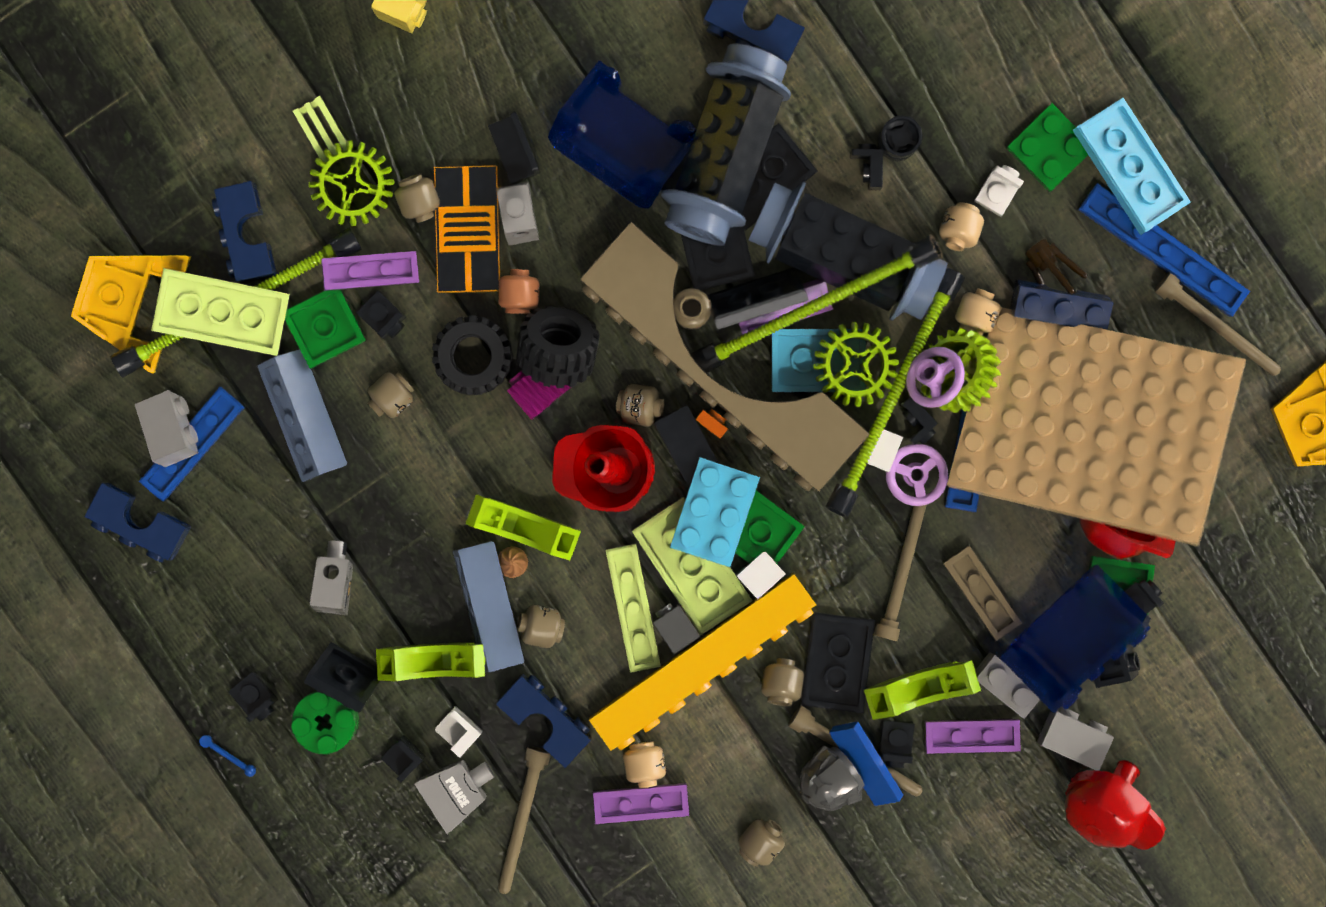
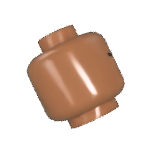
[498,269,540,314]

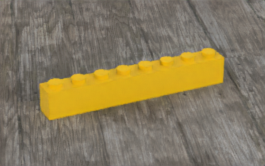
[589,573,816,751]

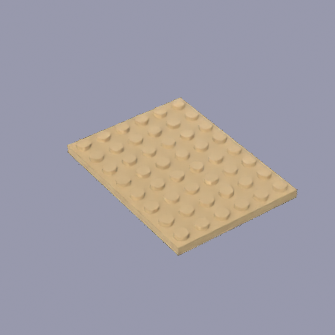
[947,307,1246,546]

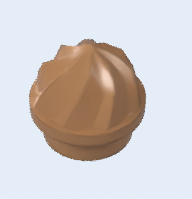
[498,546,528,578]

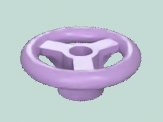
[906,347,965,408]
[886,444,948,506]

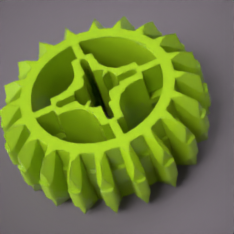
[309,141,394,226]
[813,322,899,407]
[919,328,1001,413]

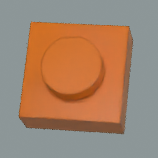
[695,409,728,439]

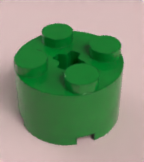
[291,690,359,754]

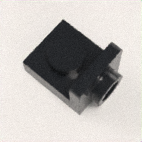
[850,144,883,191]
[357,291,406,339]
[900,396,938,445]
[1109,578,1164,627]
[1087,645,1140,688]
[229,671,278,723]
[879,719,915,768]

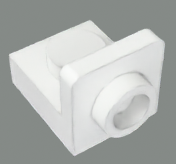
[974,165,1024,217]

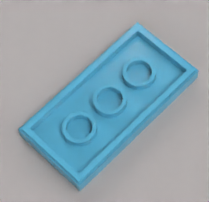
[1073,98,1191,235]

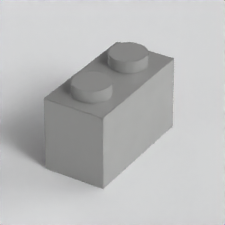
[134,390,199,467]
[975,652,1044,719]
[1037,707,1114,771]

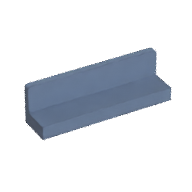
[257,349,347,482]
[453,541,524,672]

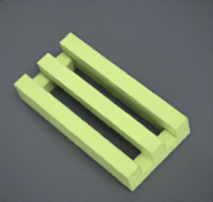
[293,96,347,162]

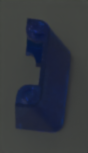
[548,61,697,209]

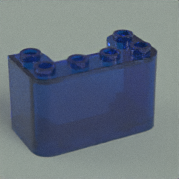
[1000,564,1151,713]

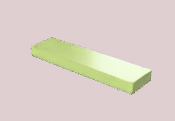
[606,544,661,673]

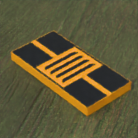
[434,166,500,293]

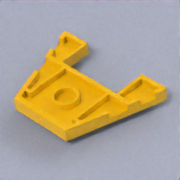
[71,255,191,373]
[1271,361,1326,467]

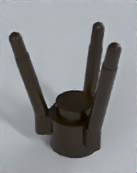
[1025,239,1087,294]

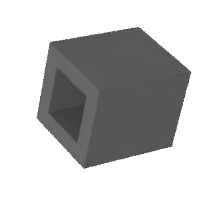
[653,603,700,654]

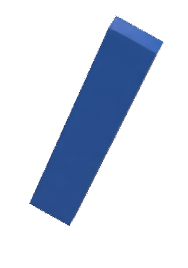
[1078,183,1250,317]

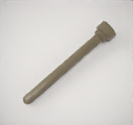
[1154,272,1281,376]
[873,505,927,642]
[788,705,922,796]
[498,746,551,894]

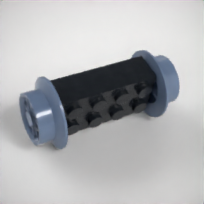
[661,44,791,246]
[749,182,948,321]

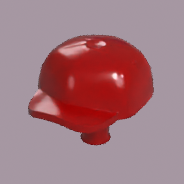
[552,425,655,512]
[1079,518,1176,559]
[1065,760,1166,850]

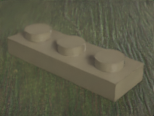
[942,545,1022,641]

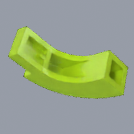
[465,494,581,561]
[376,643,485,681]
[864,660,981,720]

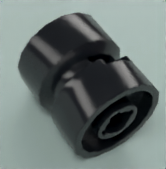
[877,115,922,162]

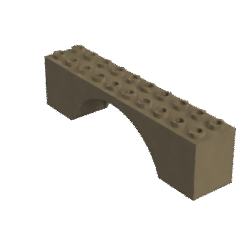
[580,222,870,492]

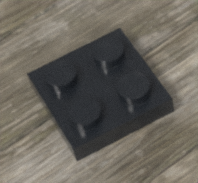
[304,642,381,713]

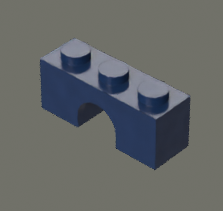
[703,0,805,65]
[212,181,277,284]
[1010,280,1114,330]
[84,483,191,563]
[496,674,592,768]

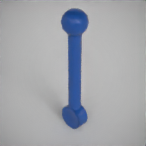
[199,735,256,777]

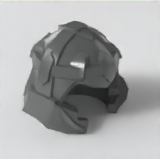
[800,745,865,811]

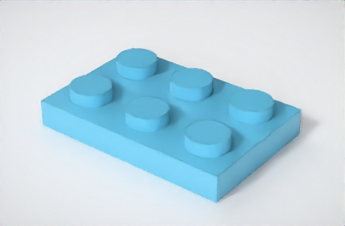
[771,329,866,392]
[670,457,760,567]

